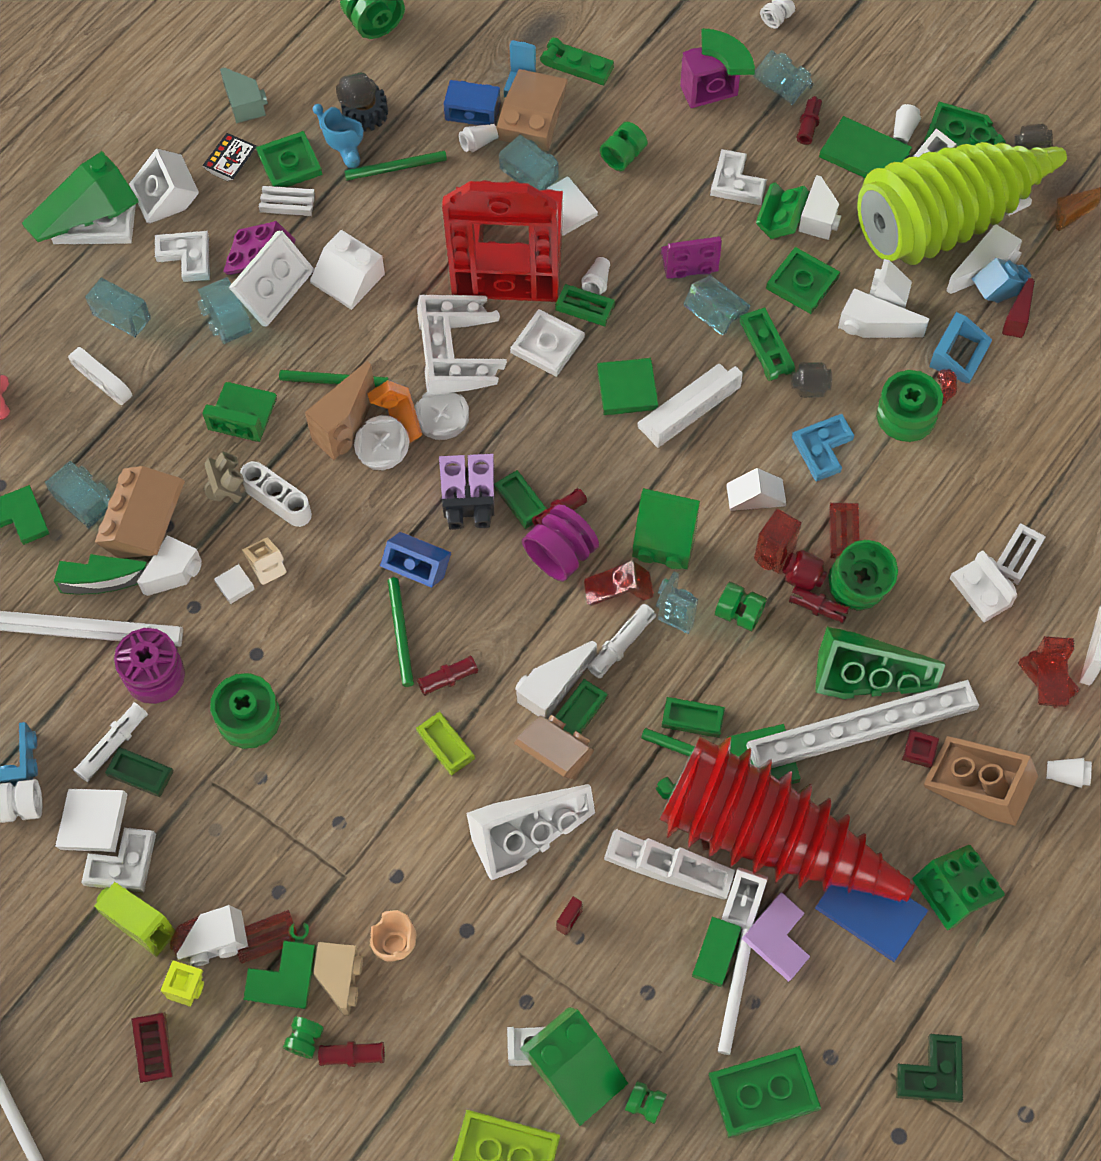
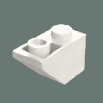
[869,259,912,309]
[177,905,248,967]

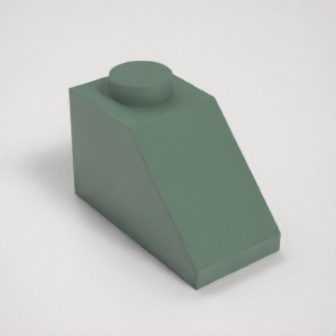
[220,68,268,124]

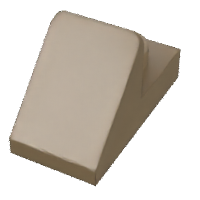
[242,537,286,585]

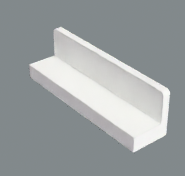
[638,364,743,448]

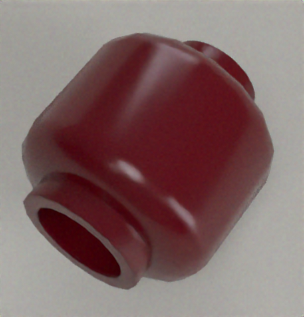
[782,550,827,591]

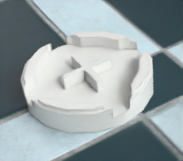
[415,392,469,440]
[354,415,410,471]

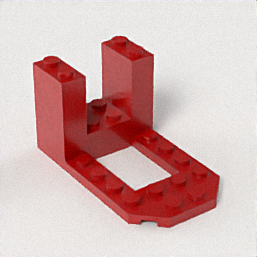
[442,180,563,302]

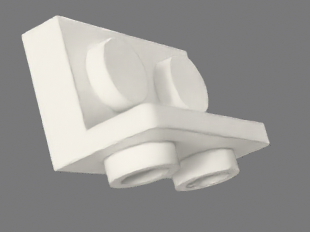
[950,551,1017,622]

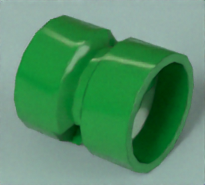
[600,121,648,171]
[714,581,767,632]

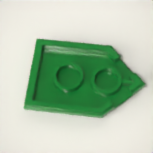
[924,101,1006,146]

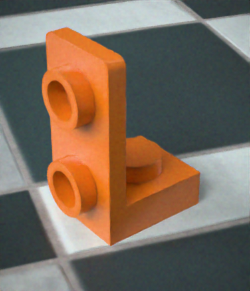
[367,380,422,444]

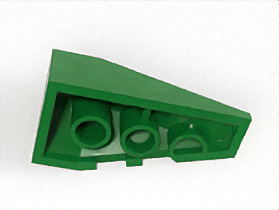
[22,151,139,242]
[815,626,946,699]

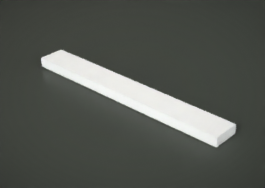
[746,680,979,768]

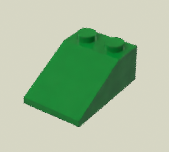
[632,488,700,570]
[520,1007,629,1126]

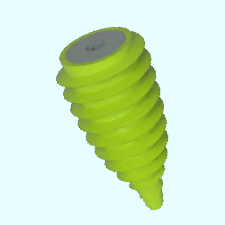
[857,142,1067,265]

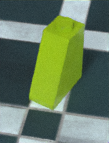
[94,882,177,957]

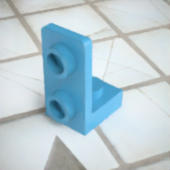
[503,40,536,97]
[0,722,38,786]

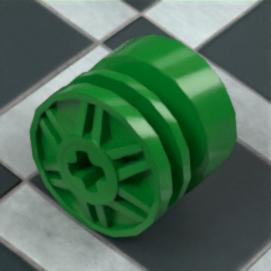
[827,540,898,611]

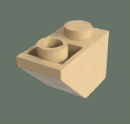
[314,942,363,1015]

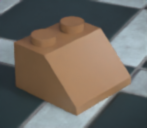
[514,715,595,780]

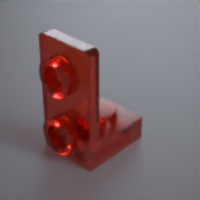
[584,561,653,606]
[1036,636,1074,707]

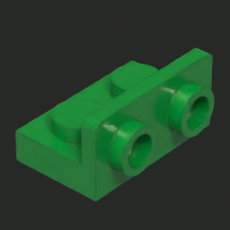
[756,182,810,239]

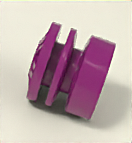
[522,504,599,582]
[114,628,185,704]

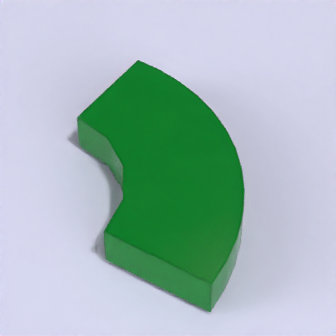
[701,28,755,75]

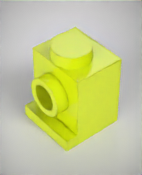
[161,960,204,1007]

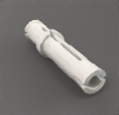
[587,604,656,678]
[73,702,148,782]

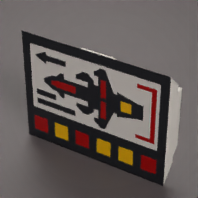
[202,133,257,181]

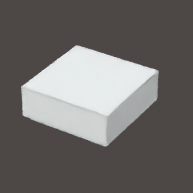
[214,564,255,604]

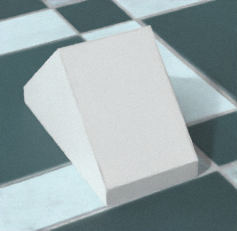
[727,468,786,511]
[721,867,768,929]

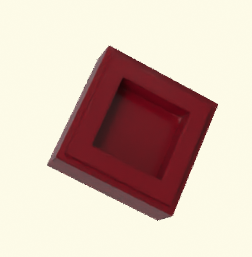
[902,730,939,768]
[556,896,583,936]

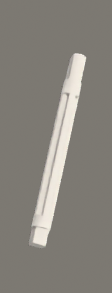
[0,611,183,647]

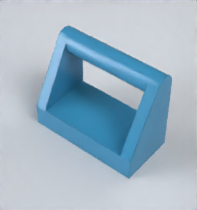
[929,312,992,383]

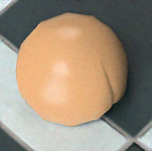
[370,910,417,962]

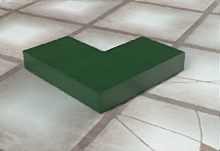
[896,1034,963,1103]

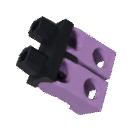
[439,454,495,530]

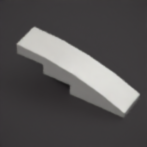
[604,829,735,900]

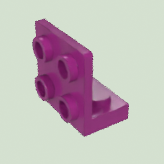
[223,221,296,275]
[661,236,722,279]

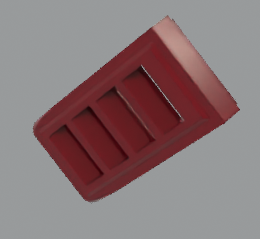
[1002,278,1035,338]
[131,1012,173,1083]

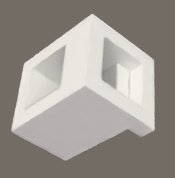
[507,1027,545,1066]

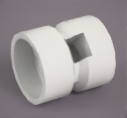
[0,779,43,823]

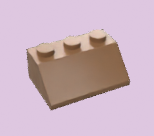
[95,466,185,558]

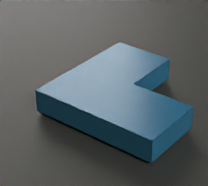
[792,414,855,482]

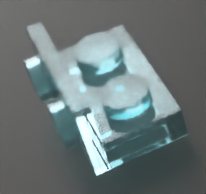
[753,50,814,105]
[684,275,751,335]
[656,571,698,634]

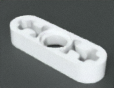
[68,347,133,405]

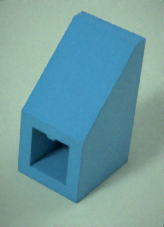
[972,258,1031,303]

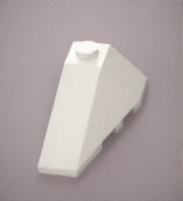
[467,784,595,880]

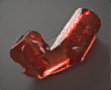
[937,369,957,406]
[170,915,200,956]

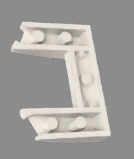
[417,295,507,394]

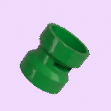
[283,1016,324,1059]
[625,1080,667,1124]

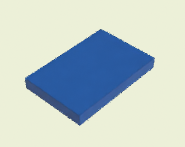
[815,885,928,962]

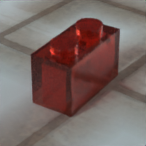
[754,508,802,573]

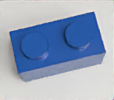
[444,80,501,125]
[380,532,451,588]

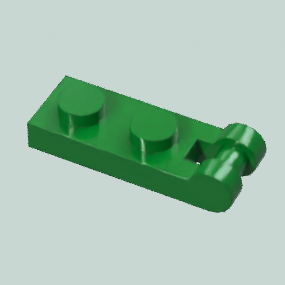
[540,38,614,86]
[739,307,795,381]

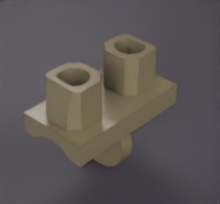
[204,451,244,503]

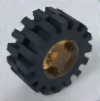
[341,82,388,132]

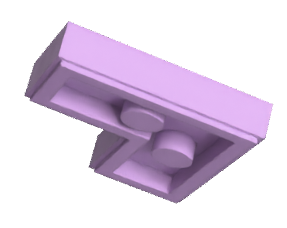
[741,892,810,982]

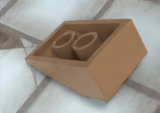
[496,69,568,151]
[305,361,375,460]
[923,736,1038,826]

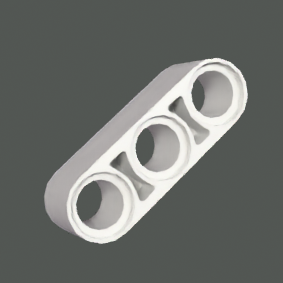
[240,461,312,527]

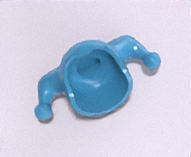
[312,104,364,169]

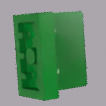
[202,382,277,442]
[912,845,1005,930]

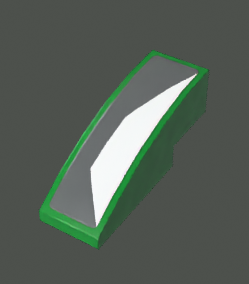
[54,554,148,595]

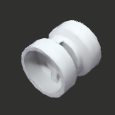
[760,0,795,29]

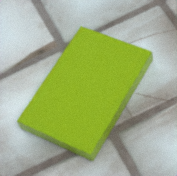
[452,1110,560,1161]

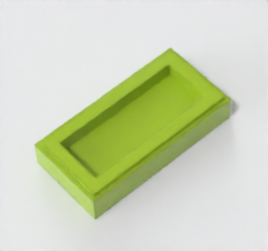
[416,711,475,776]

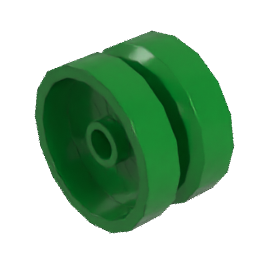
[340,0,405,39]
[876,370,943,442]
[210,673,281,749]

